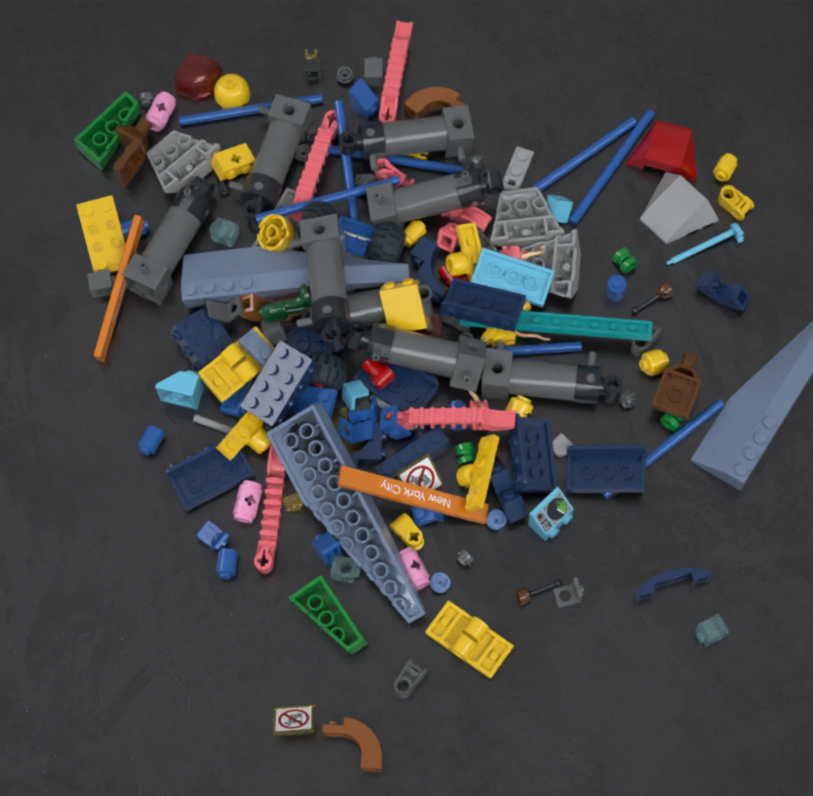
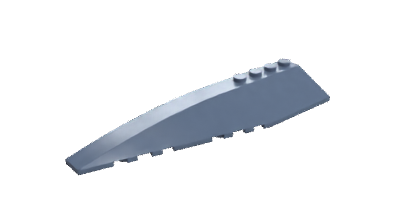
[181,247,410,308]
[690,321,813,491]
[266,404,427,623]

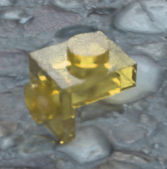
[282,493,304,511]

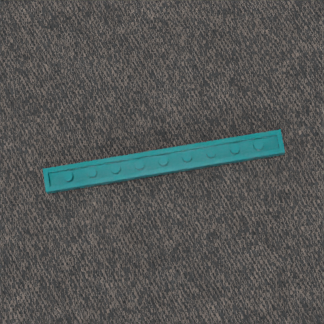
[460,311,652,341]

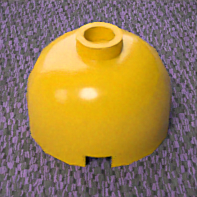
[214,73,250,109]
[257,214,295,252]

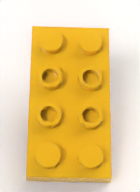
[76,195,126,273]
[197,327,275,403]
[425,600,514,680]

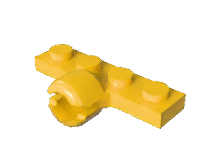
[446,222,482,282]
[216,411,271,461]
[456,434,500,512]

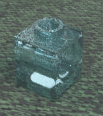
[209,217,240,248]
[330,555,361,583]
[695,614,729,646]

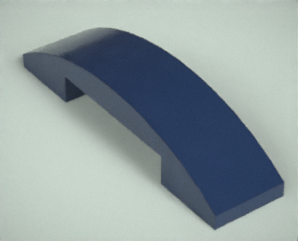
[634,568,713,602]

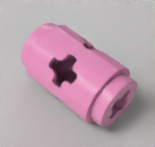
[145,92,176,132]
[233,480,262,523]
[399,547,430,591]

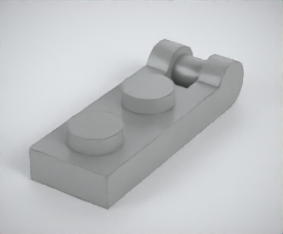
[503,146,534,191]

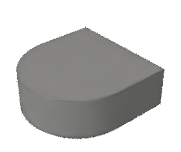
[552,433,573,457]

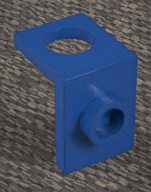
[348,396,380,425]
[380,405,411,439]
[338,417,374,444]

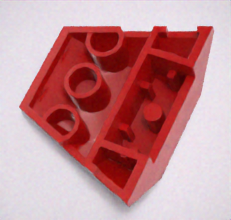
[625,120,697,182]

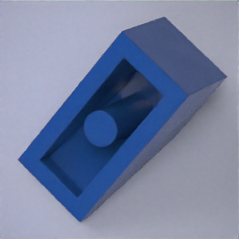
[349,78,379,120]
[311,532,342,566]

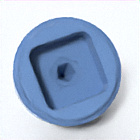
[486,509,507,530]
[430,572,451,593]

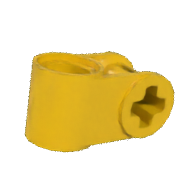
[718,185,754,220]
[389,512,424,551]

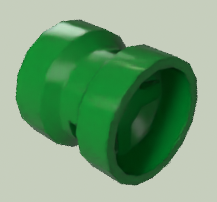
[612,247,638,273]
[660,413,685,431]
[455,442,477,467]

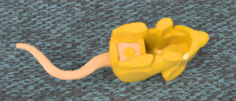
[480,328,550,347]

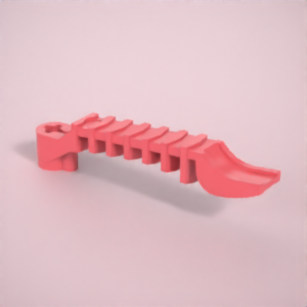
[379,21,413,122]
[288,110,338,222]
[374,158,492,232]
[386,406,516,431]
[254,444,286,574]

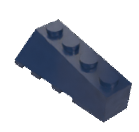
[374,425,450,481]

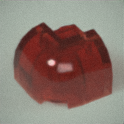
[174,53,223,100]

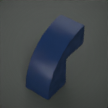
[695,271,751,311]

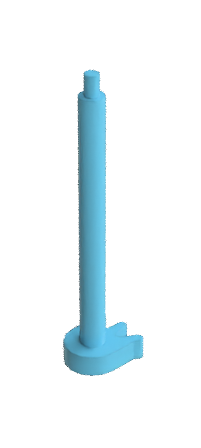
[666,222,744,265]

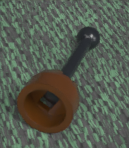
[631,282,674,314]
[515,579,562,605]

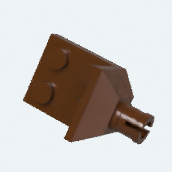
[113,118,153,188]
[651,352,702,421]

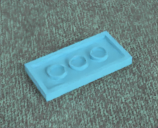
[471,248,555,307]

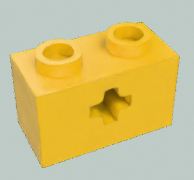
[210,143,255,181]

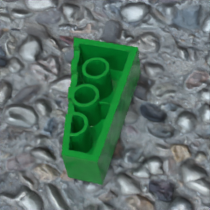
[74,91,141,171]
[288,575,368,655]

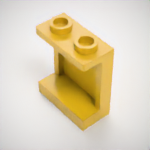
[379,278,429,331]

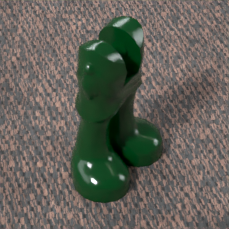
[259,283,311,323]

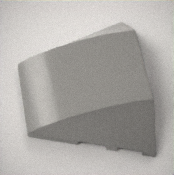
[146,130,220,193]
[640,172,719,244]
[490,187,564,249]
[521,229,581,299]

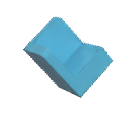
[546,195,573,223]
[342,380,369,411]

